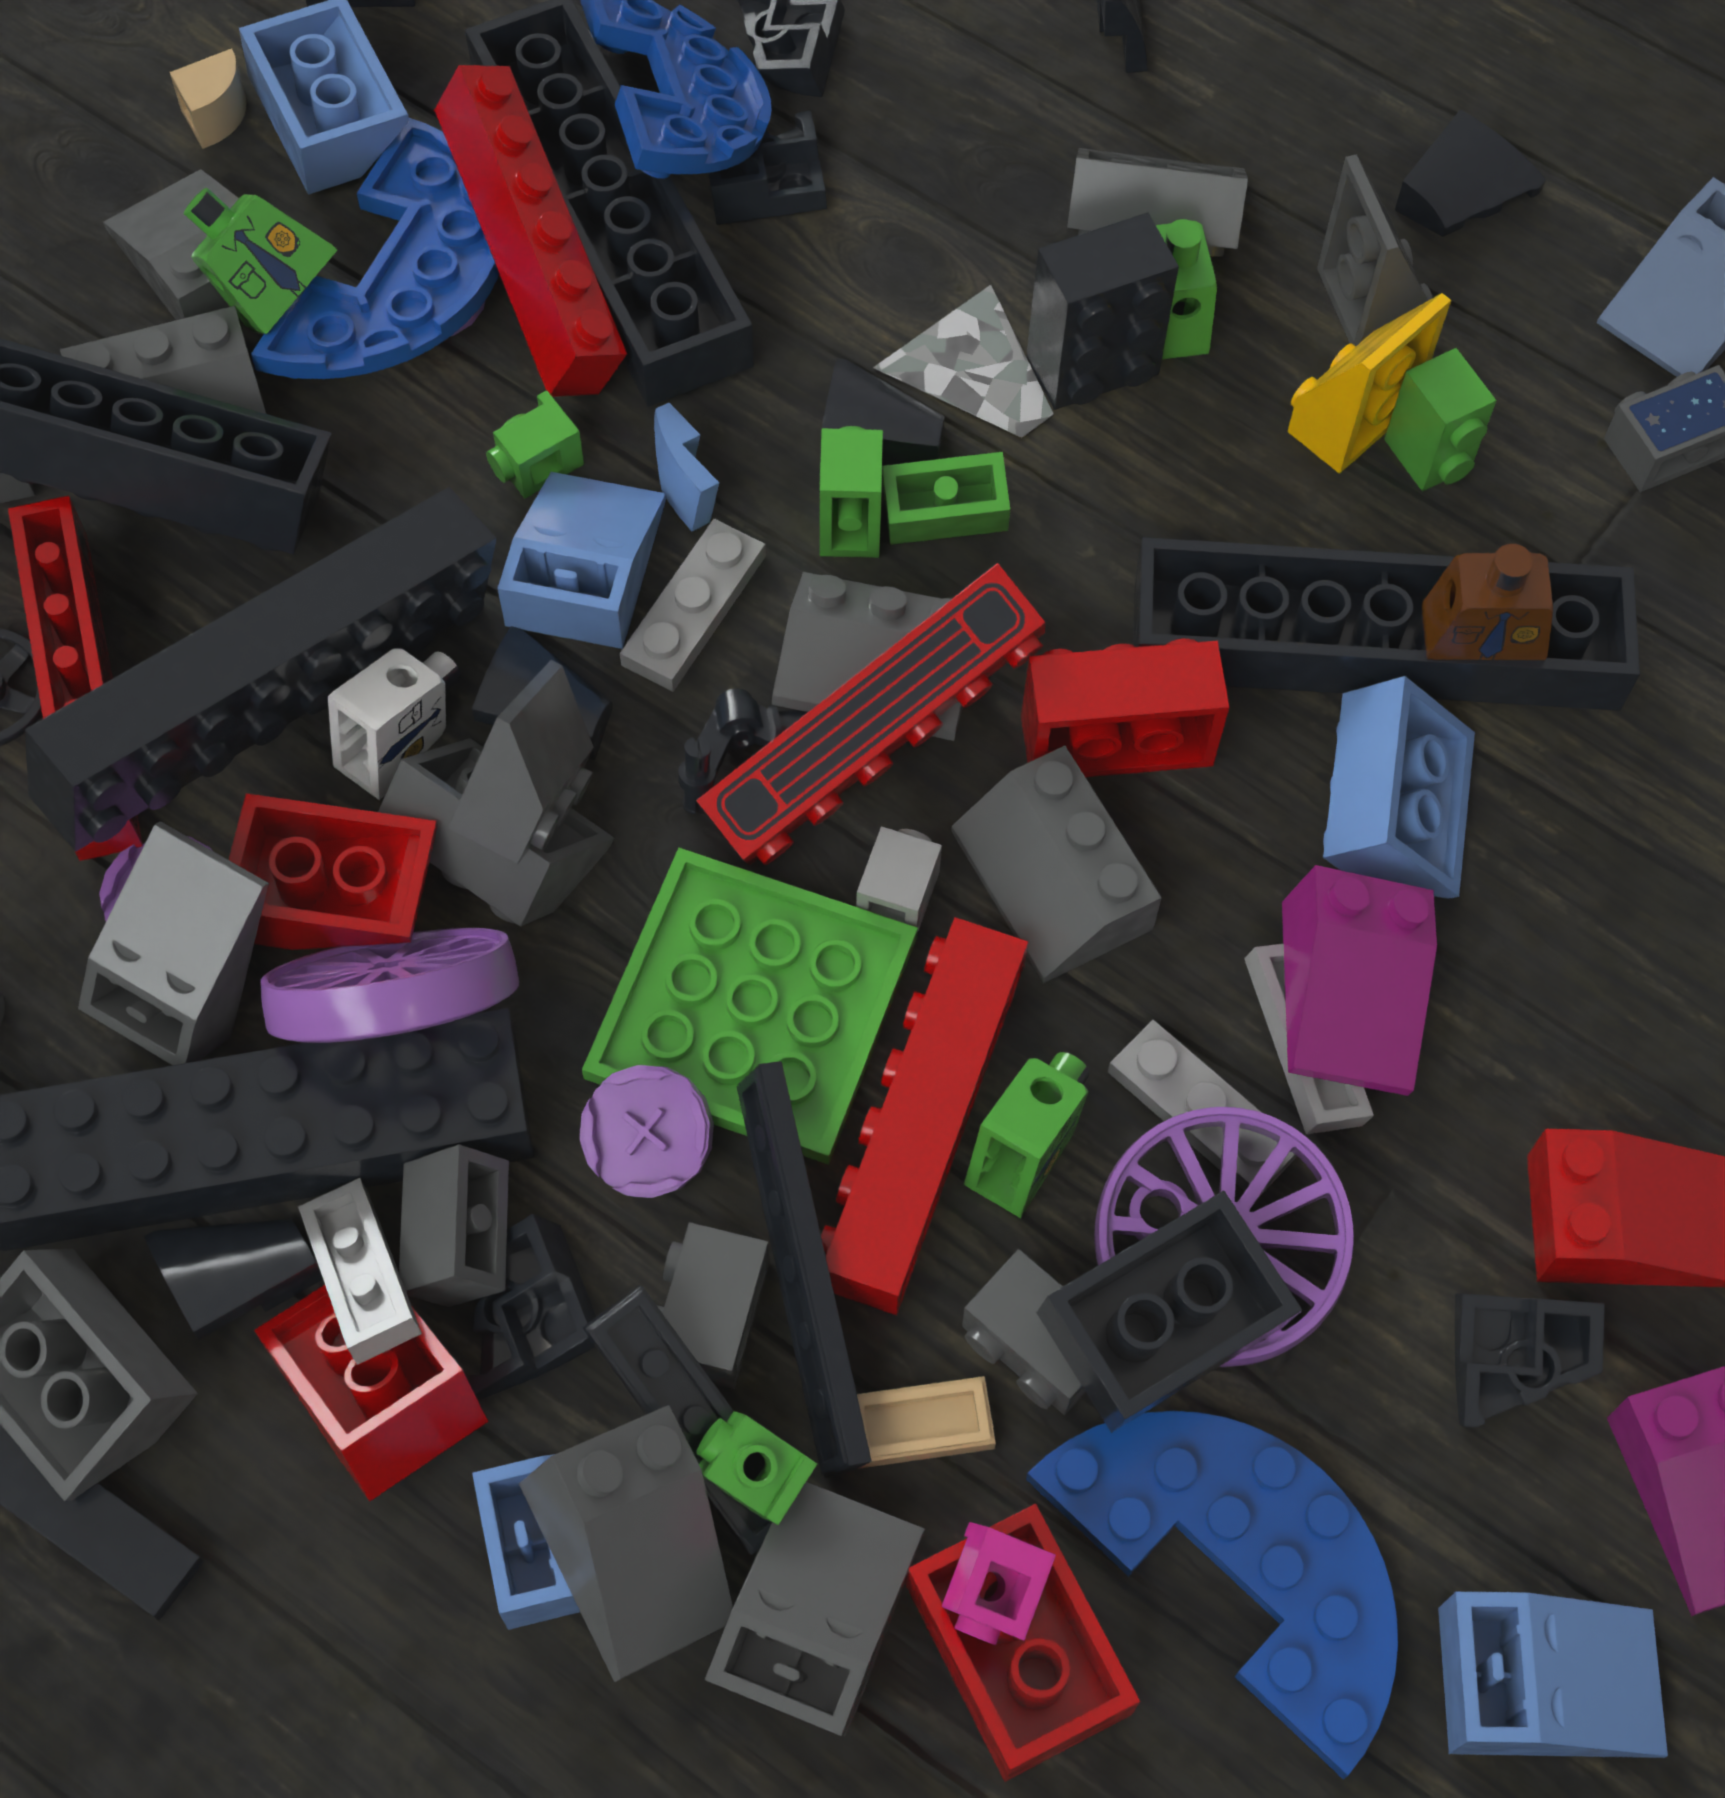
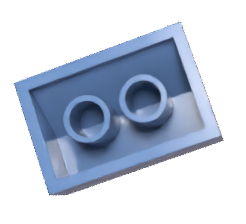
[239,0,409,195]
[1323,676,1475,899]

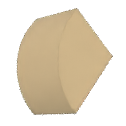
[170,48,247,149]

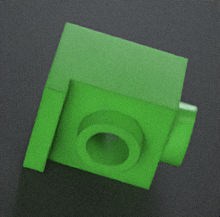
[486,390,584,499]
[697,1411,817,1525]

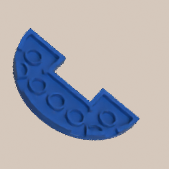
[580,0,772,178]
[251,117,499,379]
[1026,1411,1398,1779]

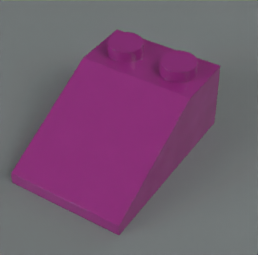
[1282,865,1437,1096]
[1607,1366,1725,1616]

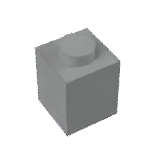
[856,826,942,931]

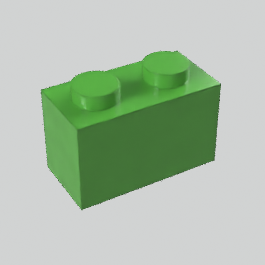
[1384,348,1497,492]
[820,426,883,558]
[882,452,1010,545]

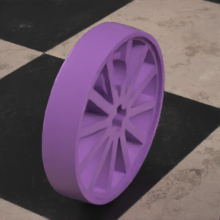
[261,928,519,1043]
[1094,1107,1354,1367]

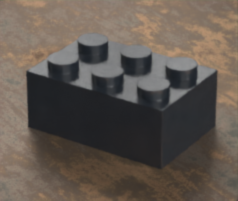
[1026,212,1179,410]
[1036,1190,1302,1433]

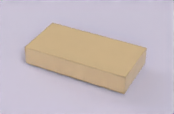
[857,1376,996,1469]

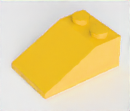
[1287,293,1451,474]

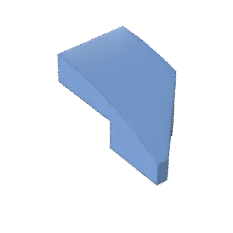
[654,403,719,531]

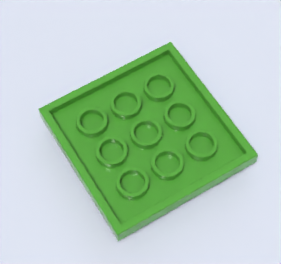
[582,848,918,1165]

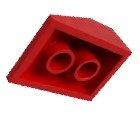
[229,793,438,950]
[1527,1129,1725,1287]
[254,1285,488,1502]

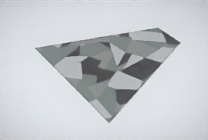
[873,285,1054,438]

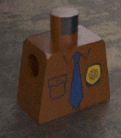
[1422,544,1553,660]

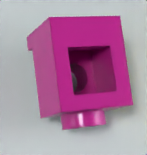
[942,1522,1056,1645]

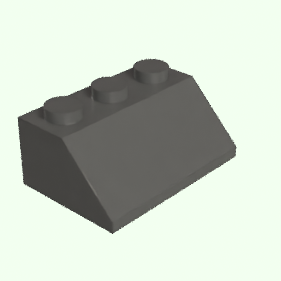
[1067,148,1248,257]
[60,306,266,414]
[772,572,963,741]
[447,660,594,864]
[378,738,614,927]
[951,746,1161,984]
[0,1249,198,1501]

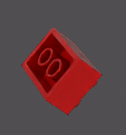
[1021,638,1229,777]
[906,1504,1140,1782]

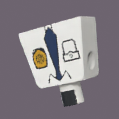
[328,649,461,800]

